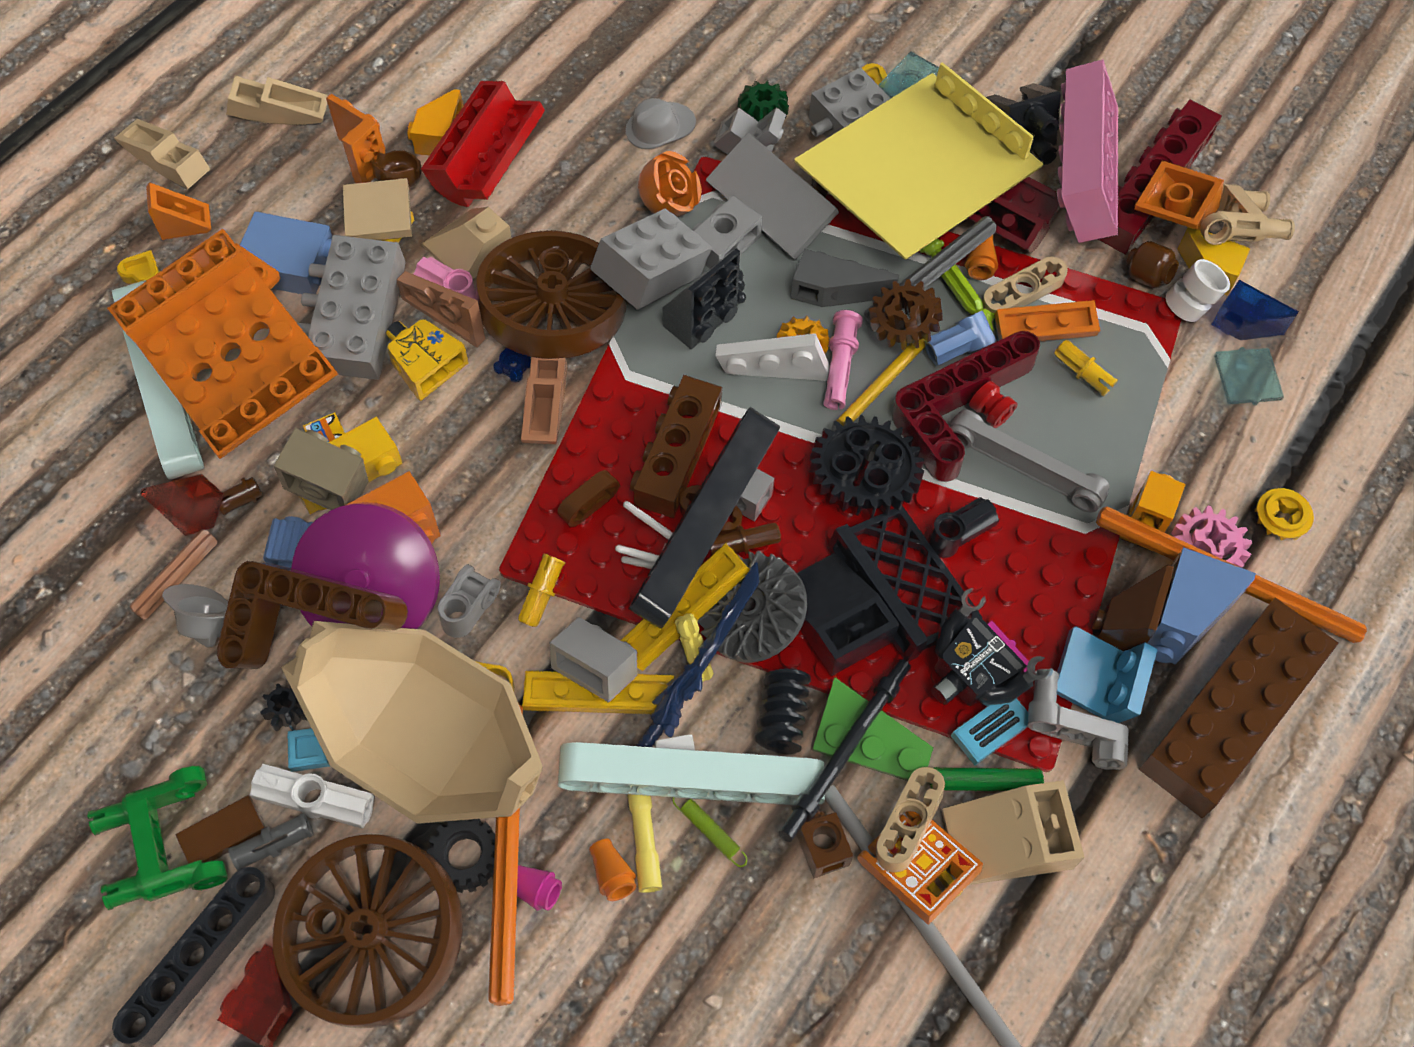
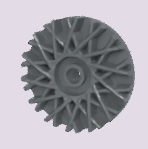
[698,551,807,663]

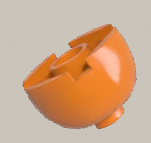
[638,151,702,217]

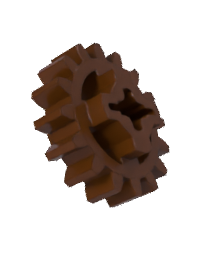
[869,279,943,350]

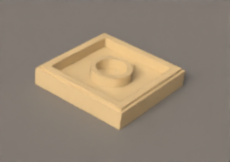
[343,178,412,240]

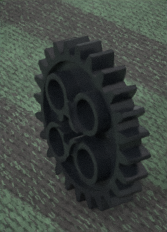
[809,415,924,517]

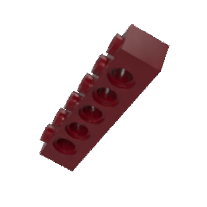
[1097,99,1222,255]

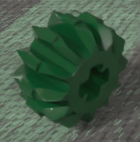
[737,80,789,122]

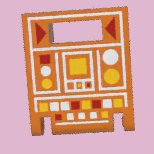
[857,811,983,925]

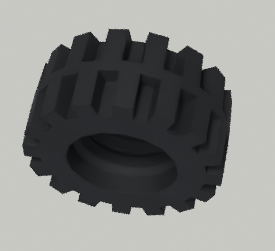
[427,819,495,893]

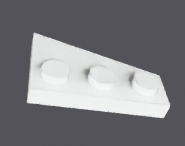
[716,333,830,381]

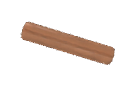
[130,529,217,620]

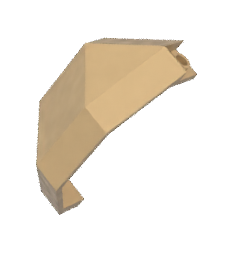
[281,621,543,824]

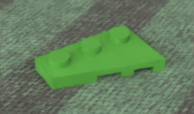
[812,677,934,781]

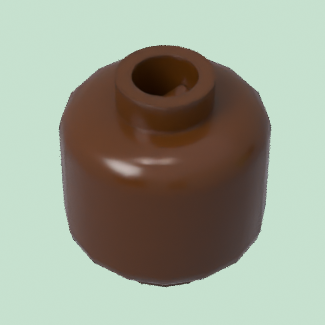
[1126,241,1179,289]

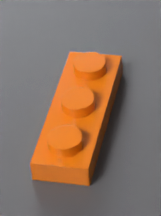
[994,300,1100,341]

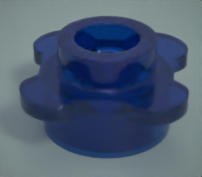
[493,348,531,382]

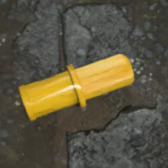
[1054,340,1118,397]
[518,554,565,627]

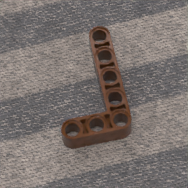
[217,561,408,669]

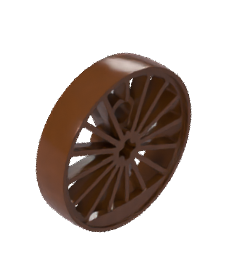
[476,230,627,359]
[273,834,463,1028]

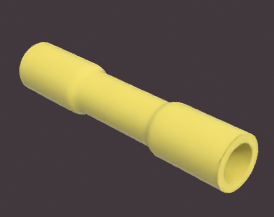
[627,794,662,893]

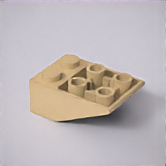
[942,780,1085,885]

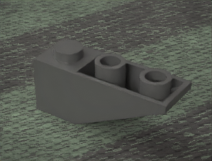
[791,249,899,307]

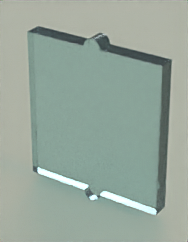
[1214,347,1284,405]

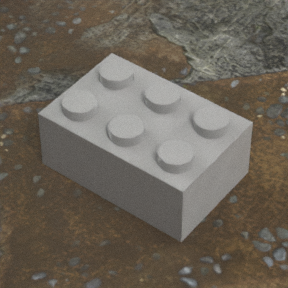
[590,208,712,310]

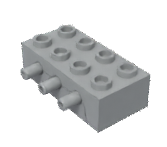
[809,67,891,138]
[297,235,406,380]

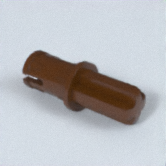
[710,523,781,555]

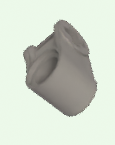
[438,564,501,638]

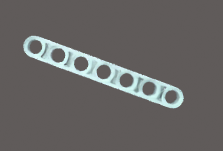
[112,280,204,480]
[558,742,825,805]

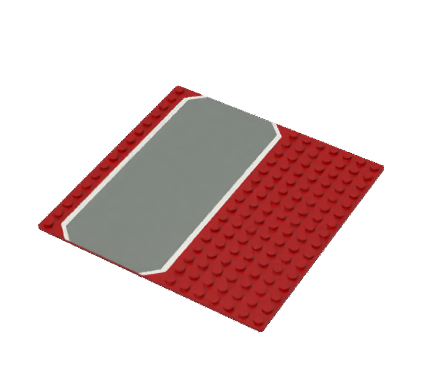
[499,157,1182,772]

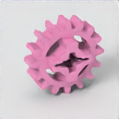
[1171,506,1252,568]

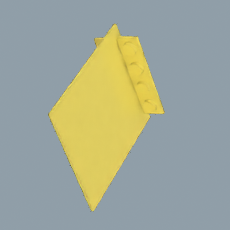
[794,62,1043,260]

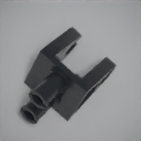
[986,83,1061,165]

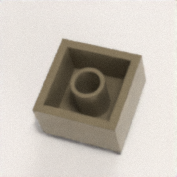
[274,428,369,510]

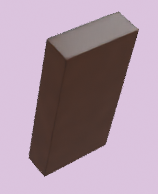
[175,795,265,864]

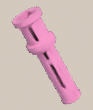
[823,310,863,410]

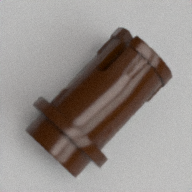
[213,477,263,516]

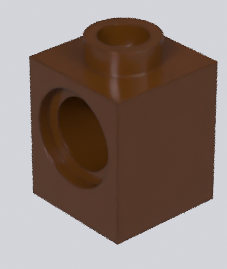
[797,811,854,879]

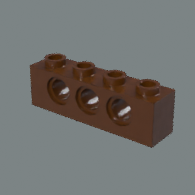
[630,375,723,518]

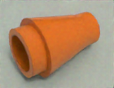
[965,235,998,280]
[589,839,637,901]

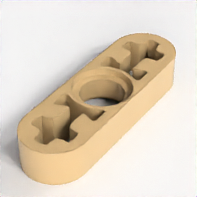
[982,257,1068,319]
[876,767,945,872]

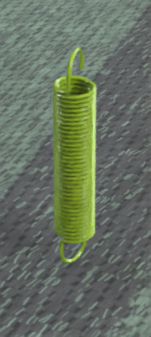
[673,797,747,867]

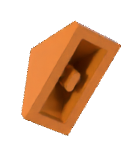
[146,182,211,240]

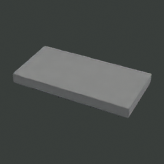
[706,132,839,260]

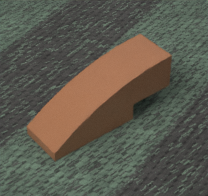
[521,357,567,444]

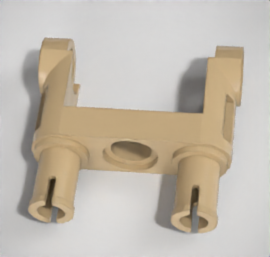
[1200,184,1295,245]

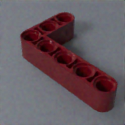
[892,331,1040,482]

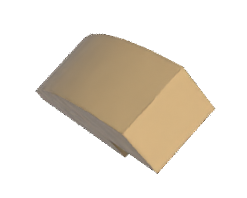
[226,76,329,125]
[115,119,210,189]

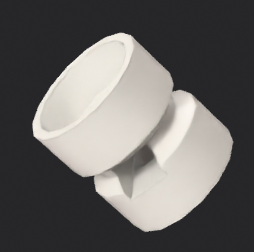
[1166,259,1230,322]

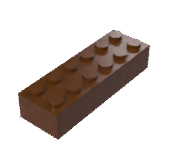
[1139,597,1339,818]

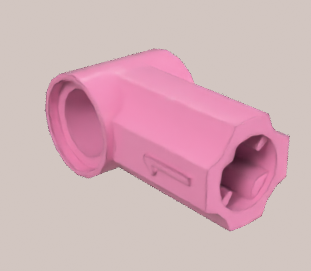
[414,257,476,300]

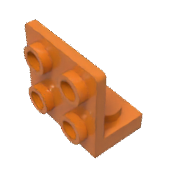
[326,94,386,183]

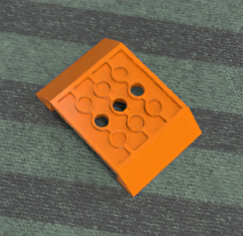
[107,229,338,459]

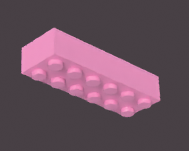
[1057,60,1118,243]

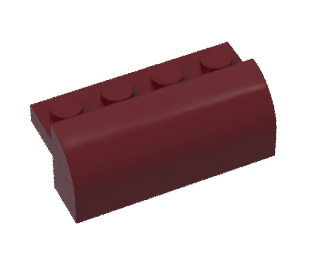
[968,177,1060,252]

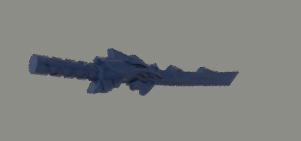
[635,561,759,747]

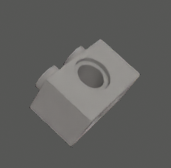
[692,196,763,268]

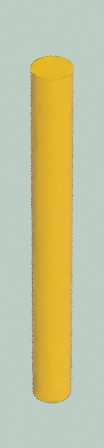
[836,338,925,426]

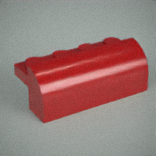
[421,81,545,207]

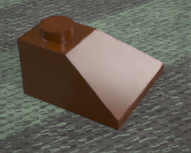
[1092,565,1174,652]

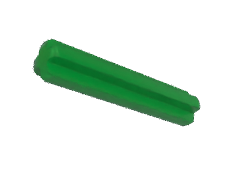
[929,767,1044,791]

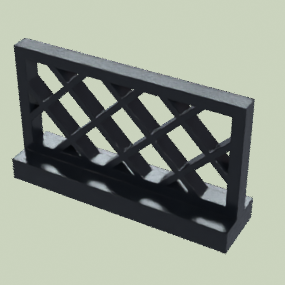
[827,506,983,662]

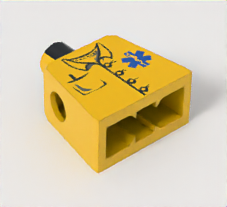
[386,319,469,401]

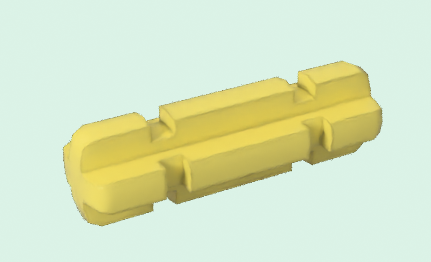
[675,613,714,682]

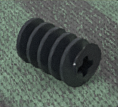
[755,669,811,754]

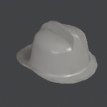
[625,98,696,149]
[162,584,228,648]

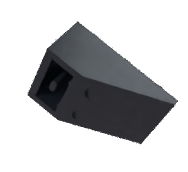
[662,248,740,349]
[797,553,899,676]

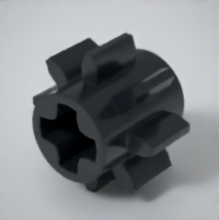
[260,683,307,731]

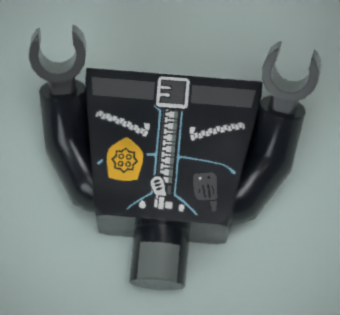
[931,588,1053,706]

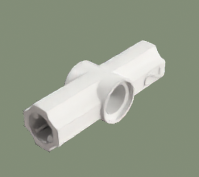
[250,764,375,829]

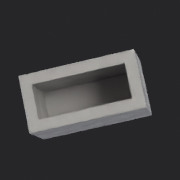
[549,617,637,702]

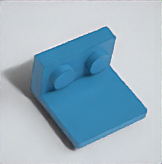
[1057,627,1157,723]

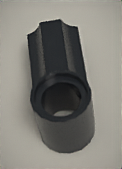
[927,497,999,558]

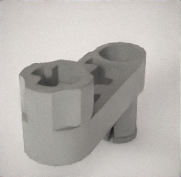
[1028,669,1129,770]

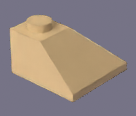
[422,207,511,279]

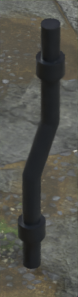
[778,659,911,842]

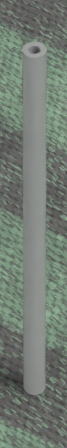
[825,785,1022,1047]

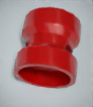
[969,381,1018,429]

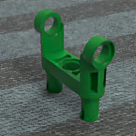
[87,766,228,910]

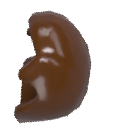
[371,150,422,189]

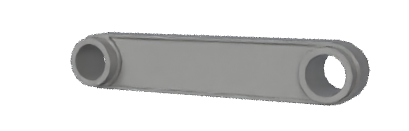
[949,410,1110,513]

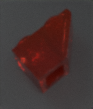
[140,473,224,536]
[217,944,293,1047]

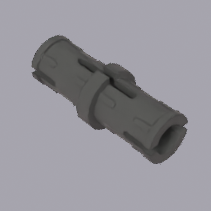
[228,813,314,870]

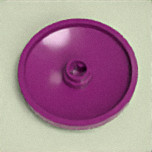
[291,502,440,629]

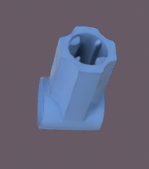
[924,310,996,366]

